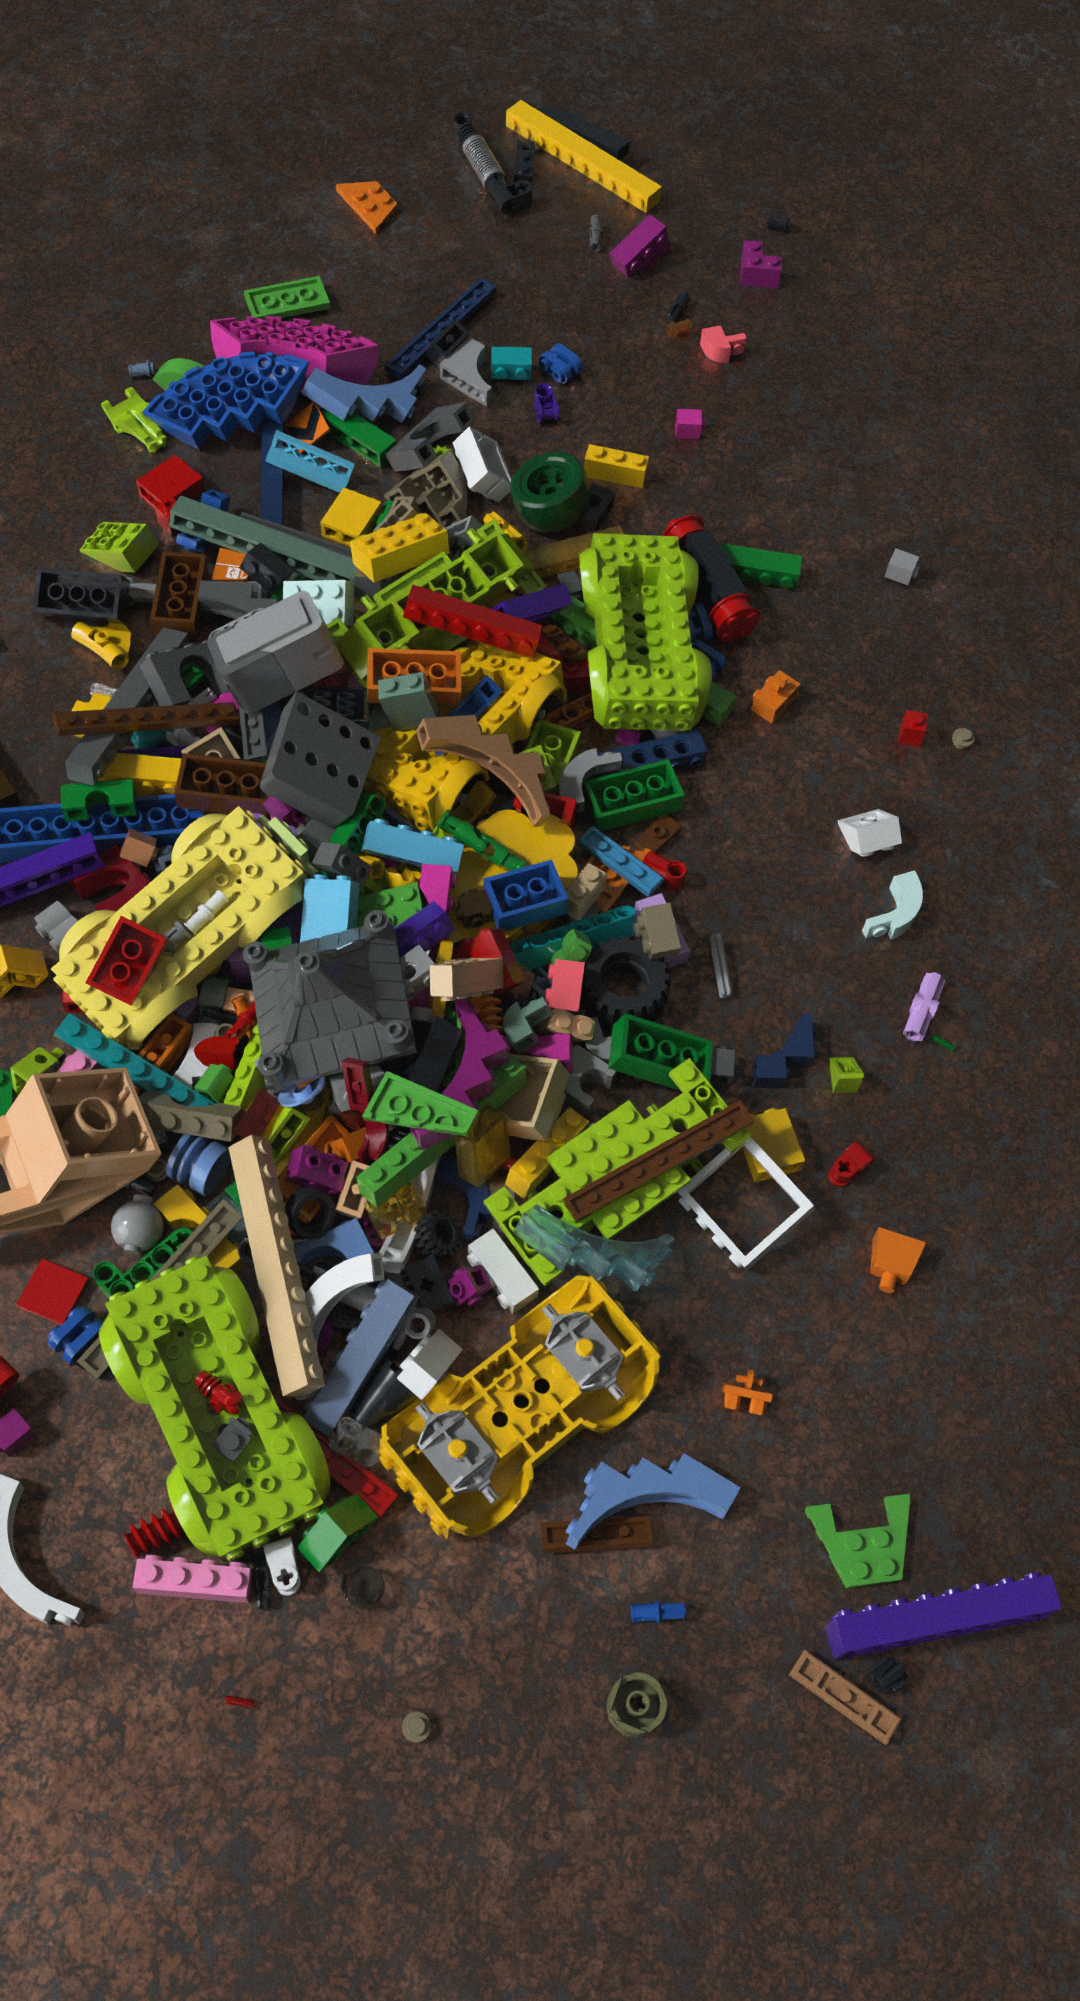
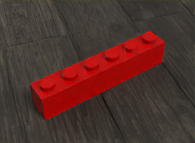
[403,584,542,658]

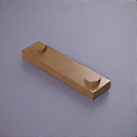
[789,1650,902,1745]

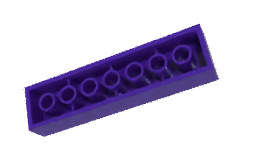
[825,1572,1062,1661]

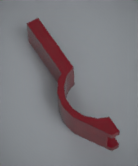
[341,1057,389,1165]

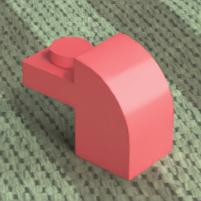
[700,325,747,363]

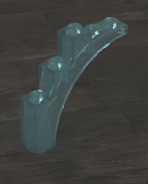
[513,1204,675,1292]

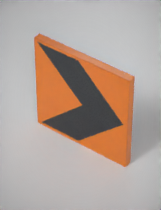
[284,401,331,454]

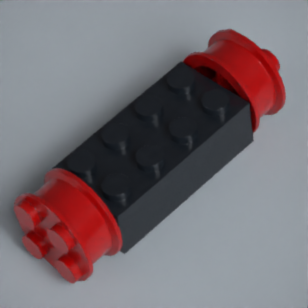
[662,515,760,642]

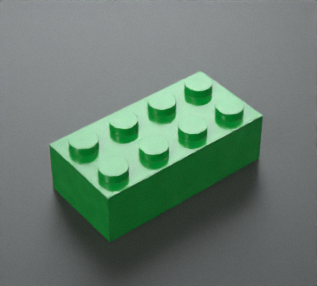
[582,759,685,832]
[608,1013,713,1091]

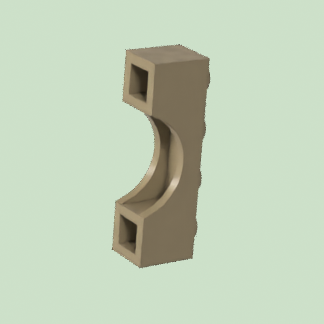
[139,1091,243,1142]

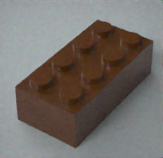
[150,552,208,640]
[174,753,271,819]

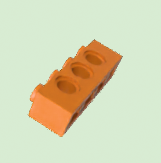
[134,1013,193,1097]

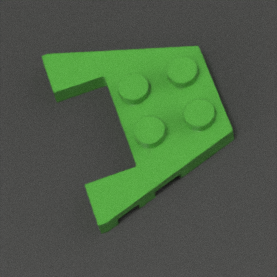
[805,1494,910,1589]

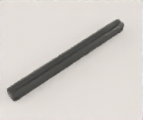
[240,512,352,558]

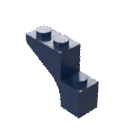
[753,1013,818,1088]

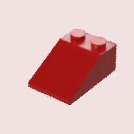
[85,916,170,1006]

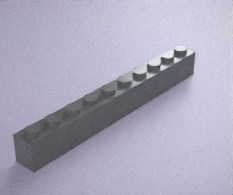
[65,627,190,786]

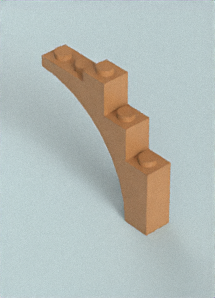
[416,715,550,827]

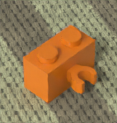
[751,670,801,724]

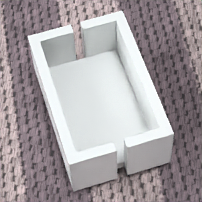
[453,426,512,502]

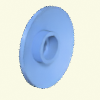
[278,1077,325,1107]

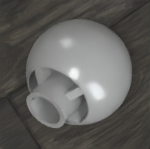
[111,1195,164,1255]

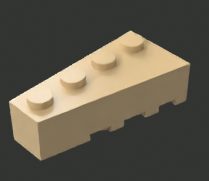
[430,958,503,1001]

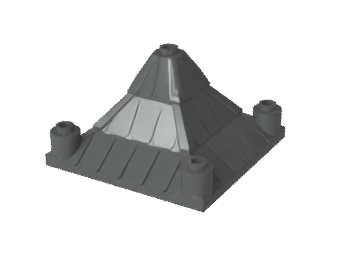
[243,910,417,1091]

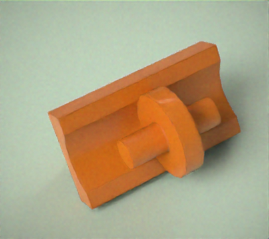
[722,1369,773,1415]

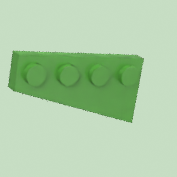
[362,1071,480,1137]

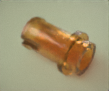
[666,319,692,338]

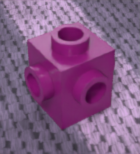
[446,1264,493,1307]

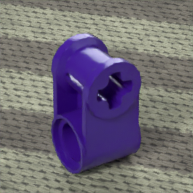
[534,383,560,423]

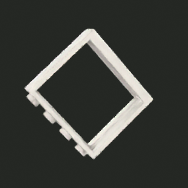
[678,1138,815,1270]

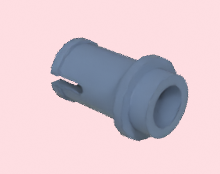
[129,360,155,377]

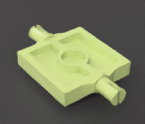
[257,815,319,879]

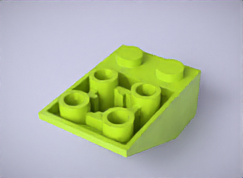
[79,522,159,573]

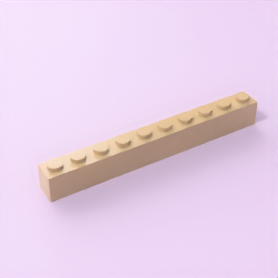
[228,1135,325,1398]

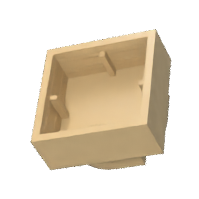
[477,1054,570,1141]

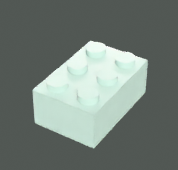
[283,580,354,626]

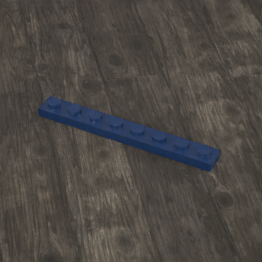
[385,277,497,380]

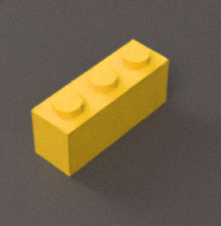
[584,444,649,489]

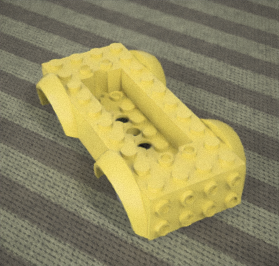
[51,806,309,1050]

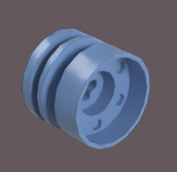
[166,1134,231,1196]

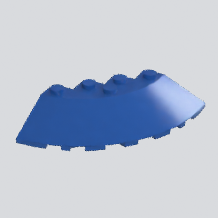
[142,352,309,450]

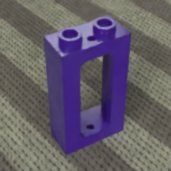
[492,583,573,622]

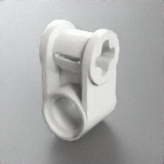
[263,1536,301,1596]

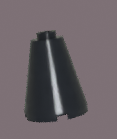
[351,1356,418,1432]

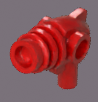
[194,1370,242,1415]

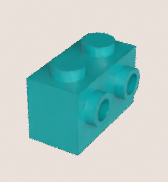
[491,347,532,380]

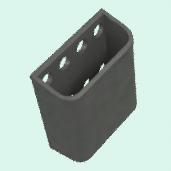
[260,691,381,827]

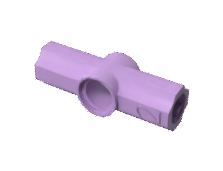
[903,972,945,1042]

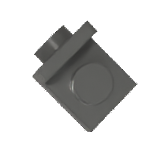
[212,1416,255,1463]

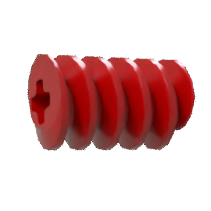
[122,1504,183,1559]

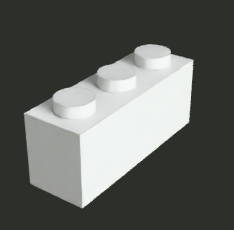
[467,1229,539,1314]
[397,1329,463,1400]

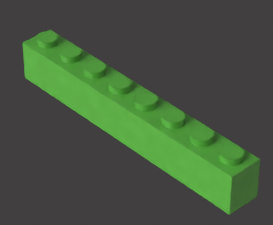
[356,1053,527,1209]

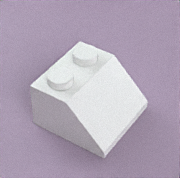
[838,809,902,856]

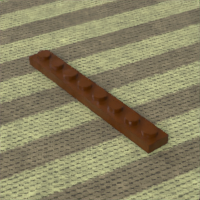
[52,702,240,736]
[563,1100,754,1223]

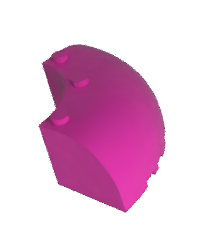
[210,316,378,392]

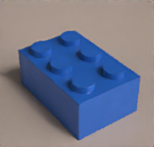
[483,859,568,932]

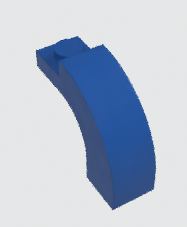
[176,489,231,553]

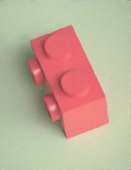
[545,959,585,1013]

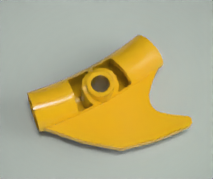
[71,622,131,670]

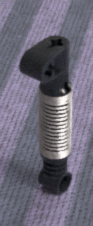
[453,112,533,215]

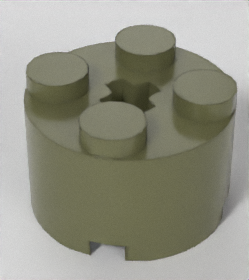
[607,1672,667,1738]

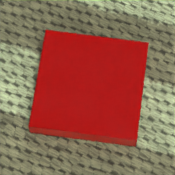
[16,1258,90,1325]

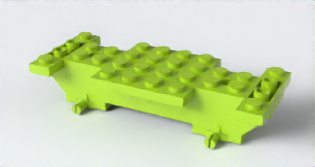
[327,519,547,688]
[483,1058,752,1286]

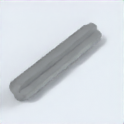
[709,933,733,999]

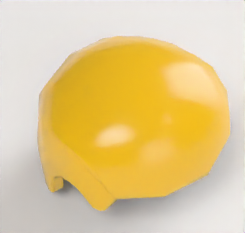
[385,866,421,889]

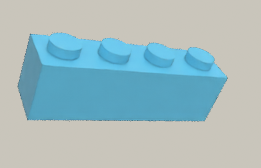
[361,819,464,874]

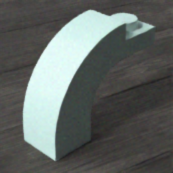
[862,870,923,940]

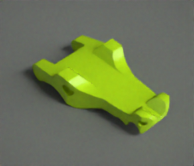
[101,387,168,453]

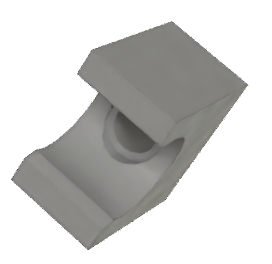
[563,1044,617,1119]

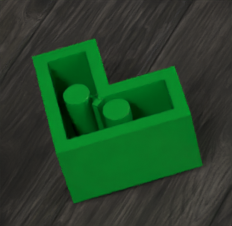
[297,1493,378,1572]

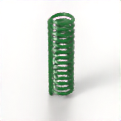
[932,1035,956,1052]

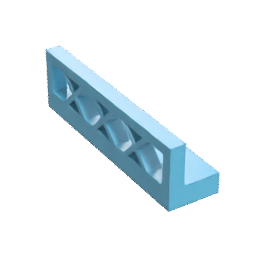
[265,430,355,493]

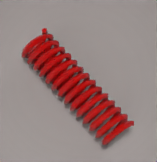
[224,1695,254,1708]

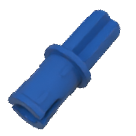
[630,1600,686,1624]

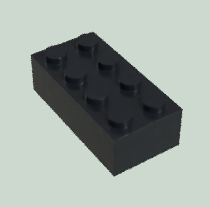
[33,568,131,624]

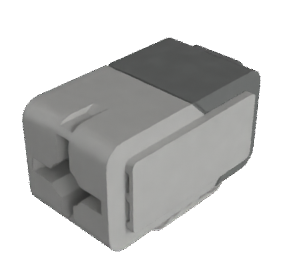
[208,591,344,714]

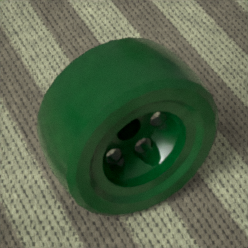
[510,452,592,532]

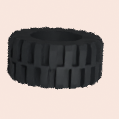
[580,937,671,1030]

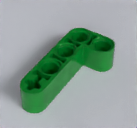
[93,1228,193,1299]

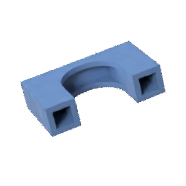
[294,1218,382,1286]

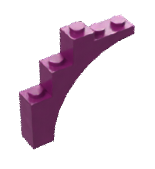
[410,999,511,1150]

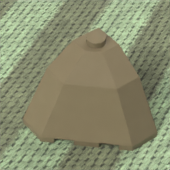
[384,450,468,528]

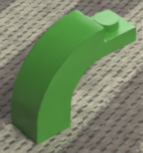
[152,358,203,391]

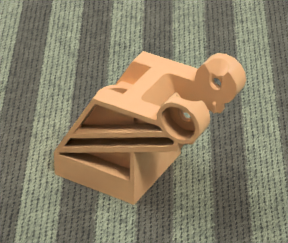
[0,1067,161,1233]

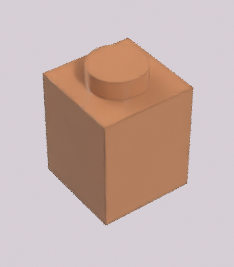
[120,829,159,867]

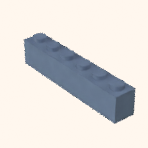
[303,1279,420,1437]

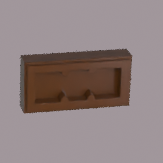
[634,813,682,854]

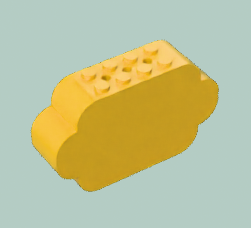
[420,810,578,960]

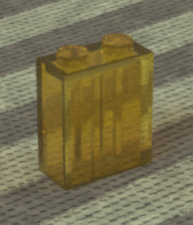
[455,1104,511,1188]

